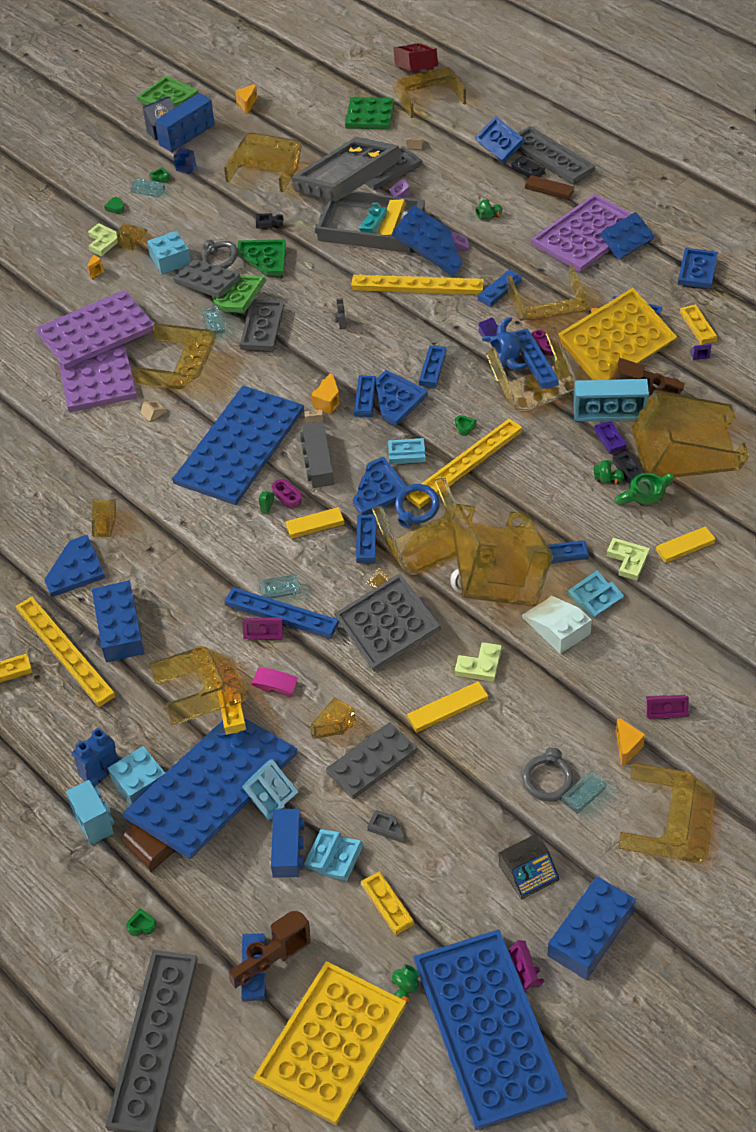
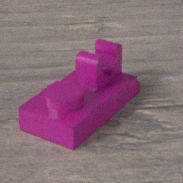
[242,618,283,639]
[646,695,689,719]
[508,940,544,992]

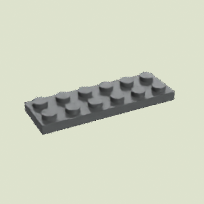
[518,126,595,184]

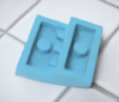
[567,571,624,618]
[242,759,298,820]
[303,829,364,881]

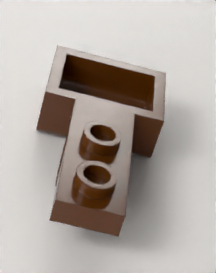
[609,358,685,397]
[122,824,175,872]
[228,911,311,989]

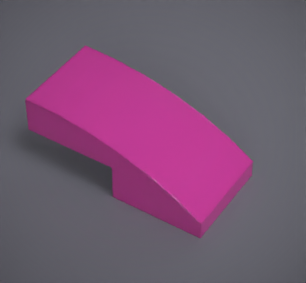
[251,667,298,697]

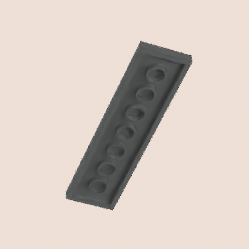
[105,950,198,1132]

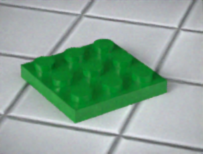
[345,97,394,130]

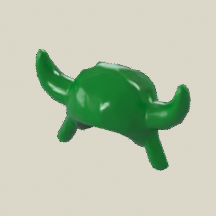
[615,473,674,506]

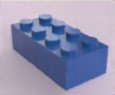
[155,93,215,152]
[92,580,145,662]
[547,876,636,980]

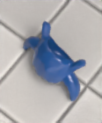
[482,317,528,375]

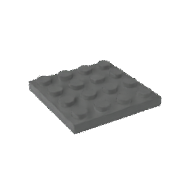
[334,573,441,672]

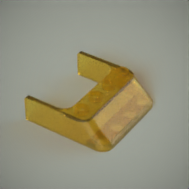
[393,66,466,118]
[224,133,302,192]
[508,265,589,322]
[132,323,216,389]
[486,327,577,412]
[372,478,471,575]
[150,646,248,725]
[618,762,716,863]

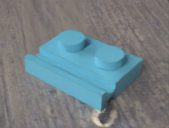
[388,438,426,464]

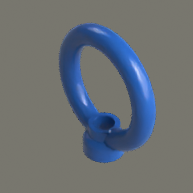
[395,484,440,528]

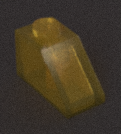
[116,223,147,251]
[92,498,116,537]
[310,697,356,739]

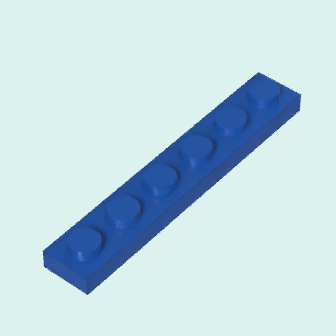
[511,328,559,389]
[224,587,339,639]

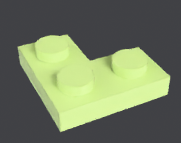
[88,223,123,256]
[606,538,650,581]
[455,642,502,682]

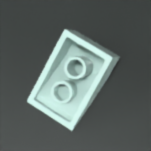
[522,596,592,654]

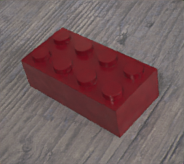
[393,43,439,73]

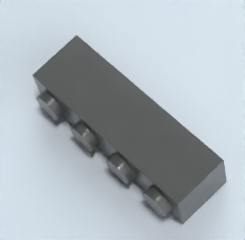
[300,421,334,488]

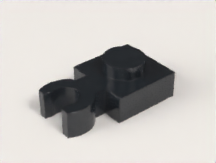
[256,213,284,229]

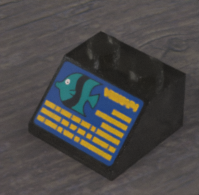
[499,833,559,900]

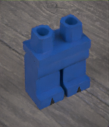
[71,728,121,787]

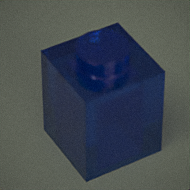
[173,148,196,174]

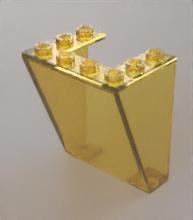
[631,390,750,478]
[451,504,553,607]

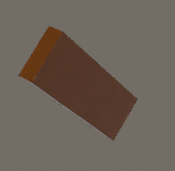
[525,175,575,200]

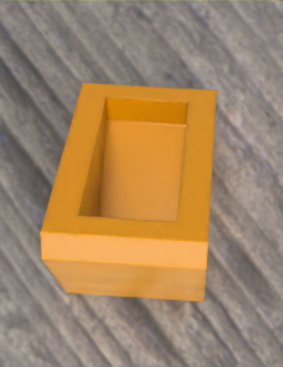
[235,84,258,114]
[616,719,645,766]

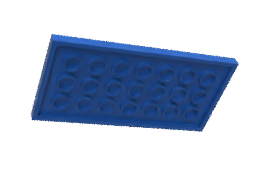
[172,386,305,505]
[123,718,298,860]
[413,929,567,1131]

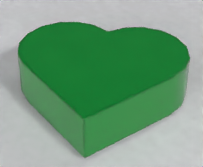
[150,167,170,183]
[104,197,124,214]
[455,415,477,436]
[259,491,274,514]
[126,908,157,936]

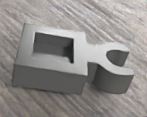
[334,298,346,329]

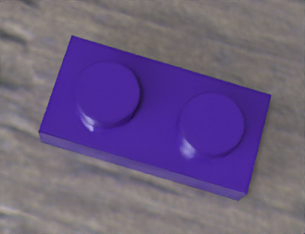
[594,421,627,454]

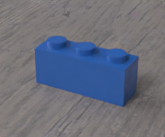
[271,809,305,878]

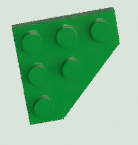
[237,239,286,276]

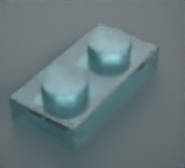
[130,178,165,197]
[201,306,225,336]
[259,574,301,599]
[561,771,607,814]

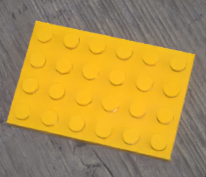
[556,288,677,380]
[253,961,407,1126]

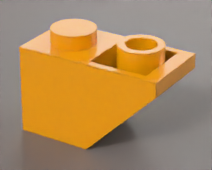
[311,374,340,414]

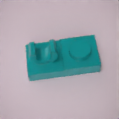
[359,203,388,233]

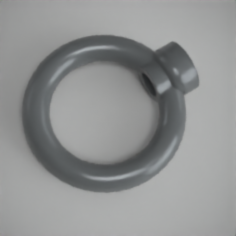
[201,240,238,269]
[522,748,574,801]

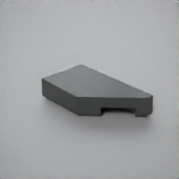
[367,810,406,843]

